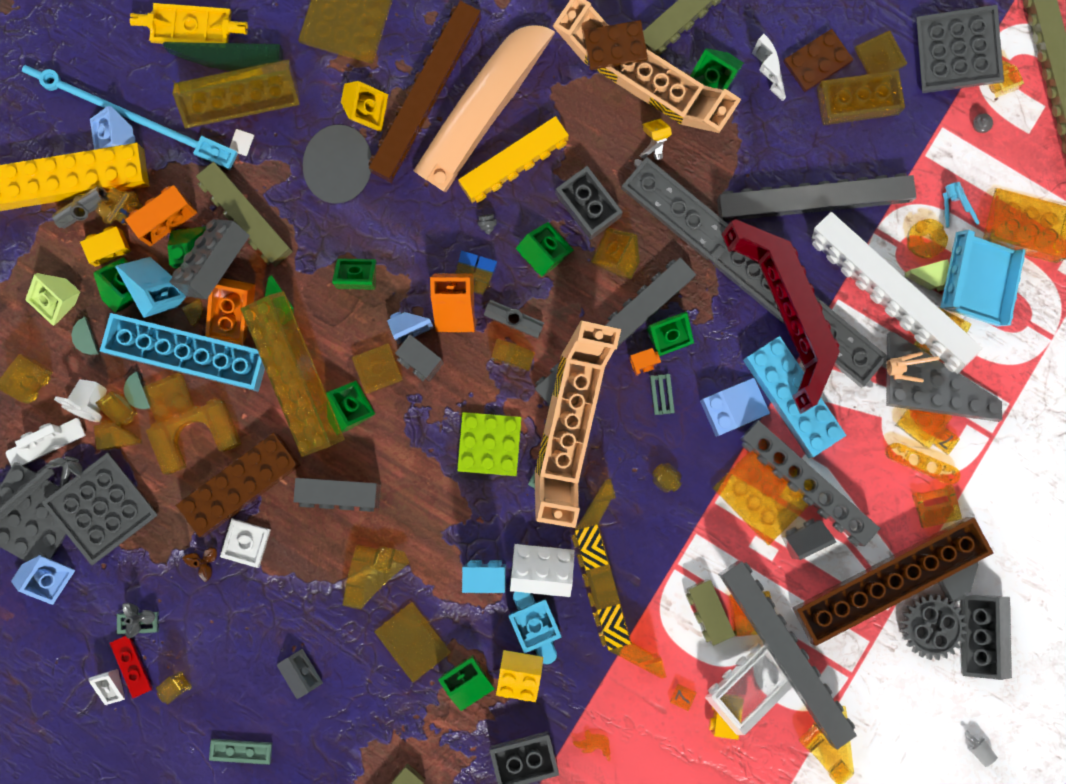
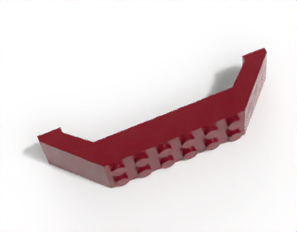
[721,219,840,414]

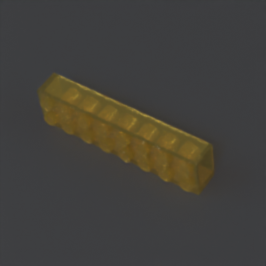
[240,291,345,457]

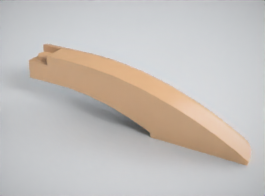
[413,25,555,192]

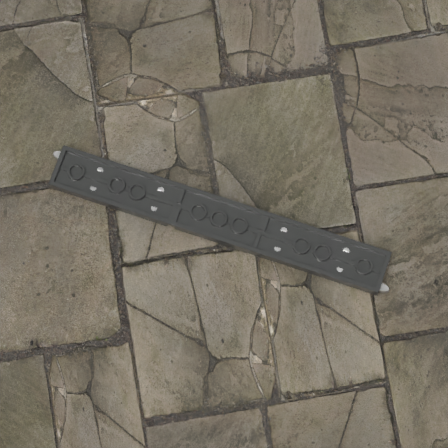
[621,157,889,388]

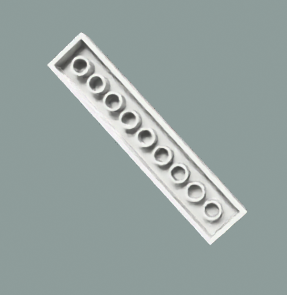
[811,212,983,374]

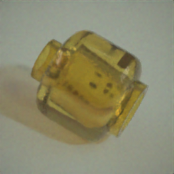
[652,463,682,493]

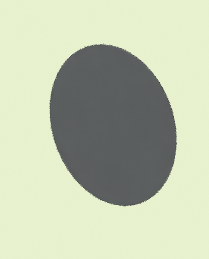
[303,125,372,204]

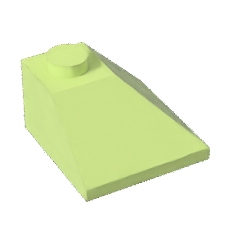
[25,273,80,326]

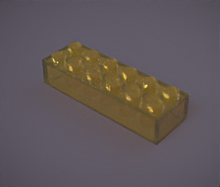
[172,59,300,129]

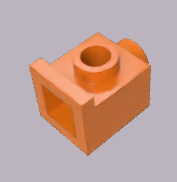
[629,348,661,376]

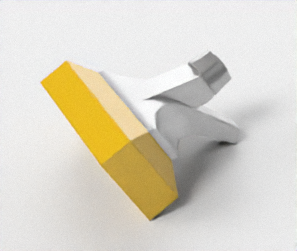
[639,118,672,160]

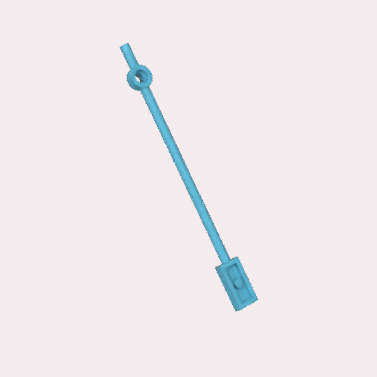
[22,65,238,170]

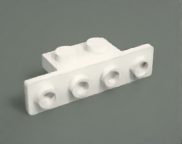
[6,418,86,467]

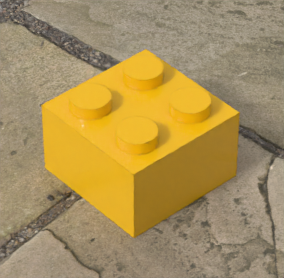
[496,650,544,702]

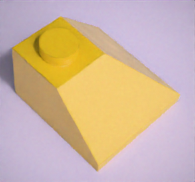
[341,81,388,132]

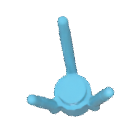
[942,182,980,228]

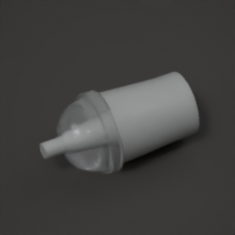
[964,730,998,767]

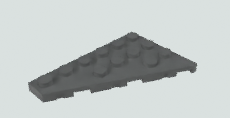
[886,332,1003,422]

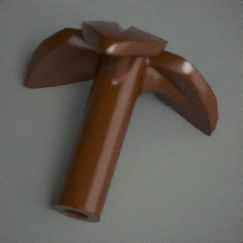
[182,547,217,582]

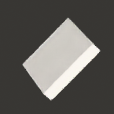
[220,518,271,568]

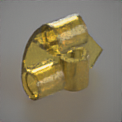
[343,545,410,610]
[798,706,854,784]

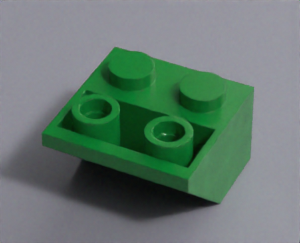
[438,655,495,711]

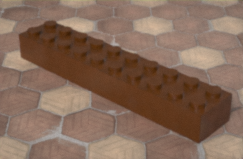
[792,517,994,646]

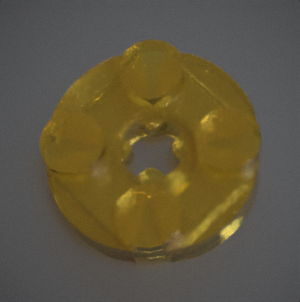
[907,219,948,259]

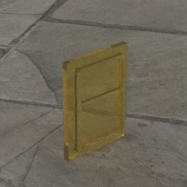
[374,602,451,682]

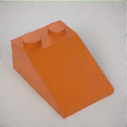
[205,278,256,346]

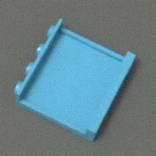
[940,230,1026,327]

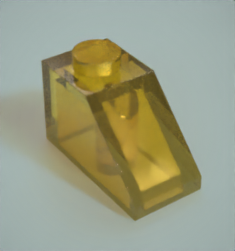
[491,339,535,371]
[95,391,138,425]
[94,420,142,450]
[156,671,192,705]

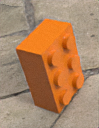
[125,185,197,247]

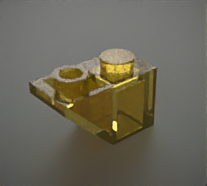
[989,60,1024,98]

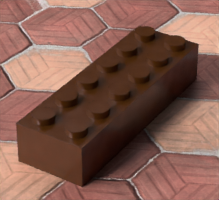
[176,433,301,537]

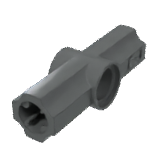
[52,186,109,229]
[484,300,544,339]

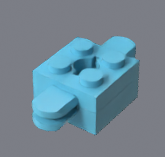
[508,592,562,664]

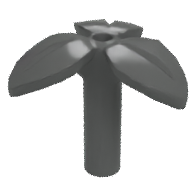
[47,456,82,488]
[122,603,156,638]

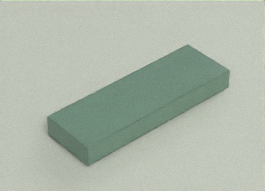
[209,739,273,765]

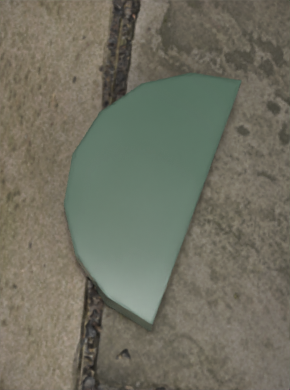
[71,317,99,355]
[124,372,152,410]

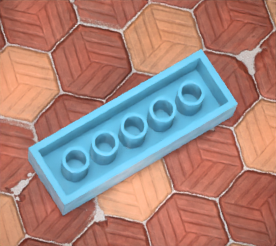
[743,336,847,458]

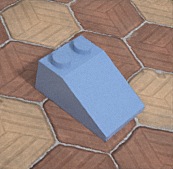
[700,378,770,437]

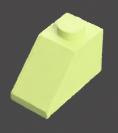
[905,259,949,291]

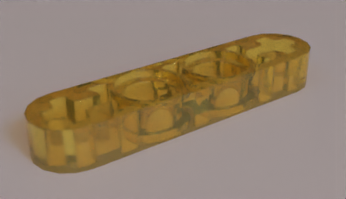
[885,443,961,484]

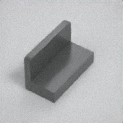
[277,649,323,699]

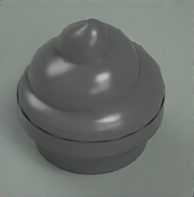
[973,113,993,133]
[477,214,497,235]

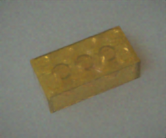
[817,70,905,125]

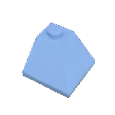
[90,106,135,150]
[387,312,434,344]
[11,555,75,605]

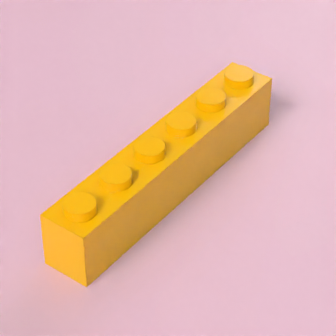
[458,116,569,203]

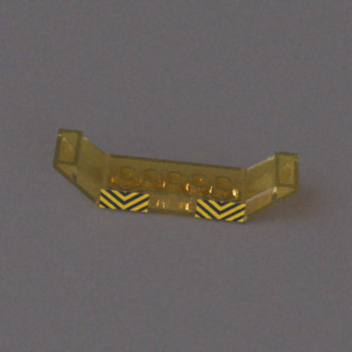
[571,479,667,679]

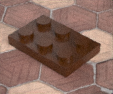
[583,20,648,70]
[783,29,854,93]

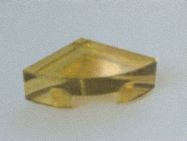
[182,299,203,326]

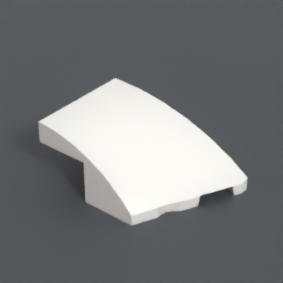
[752,34,786,101]

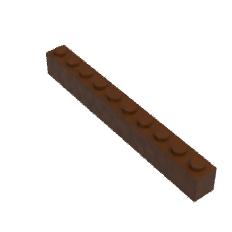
[368,1,481,183]

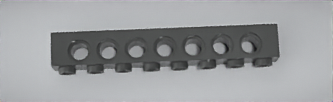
[739,420,880,547]

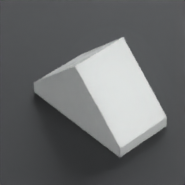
[89,669,125,705]

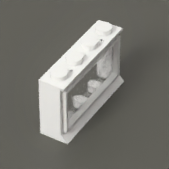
[705,642,792,735]

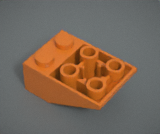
[430,273,475,332]

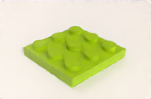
[458,412,522,476]

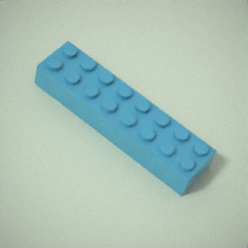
[100,313,269,392]

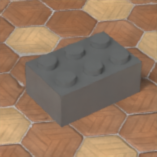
[555,166,623,240]
[489,731,559,784]

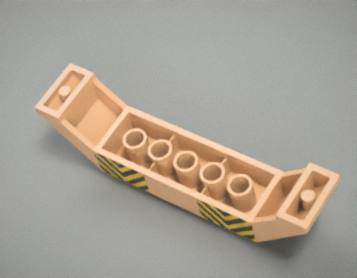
[553,0,741,133]
[535,321,621,528]

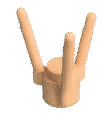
[887,352,940,382]

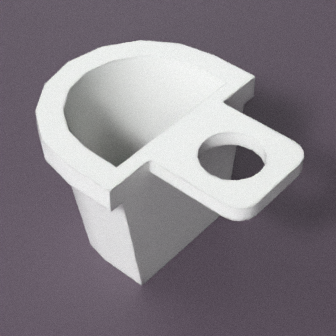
[54,379,107,422]

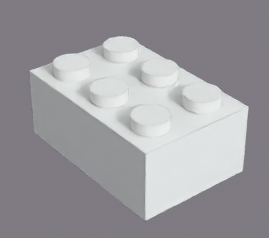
[510,544,575,597]

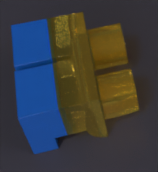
[455,251,497,295]

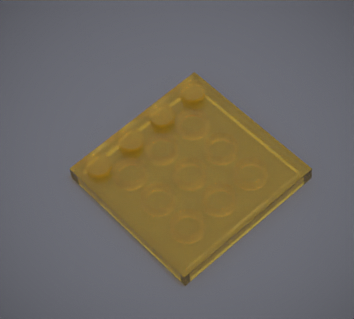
[298,0,393,64]

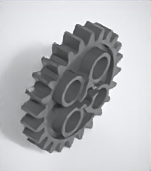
[900,594,967,660]

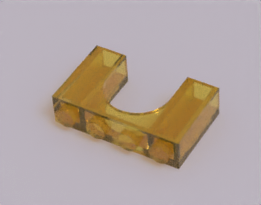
[146,398,242,475]

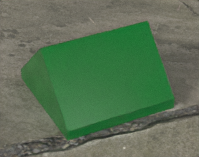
[332,259,376,290]
[647,312,694,356]

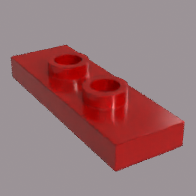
[109,636,153,698]

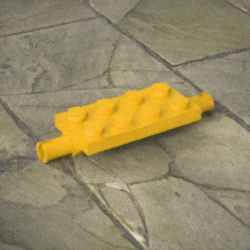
[130,3,248,49]

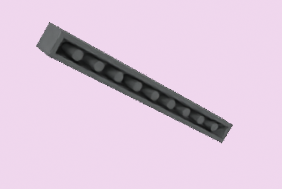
[717,173,917,221]
[535,257,696,406]
[718,561,857,750]

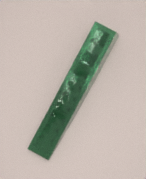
[163,42,283,76]

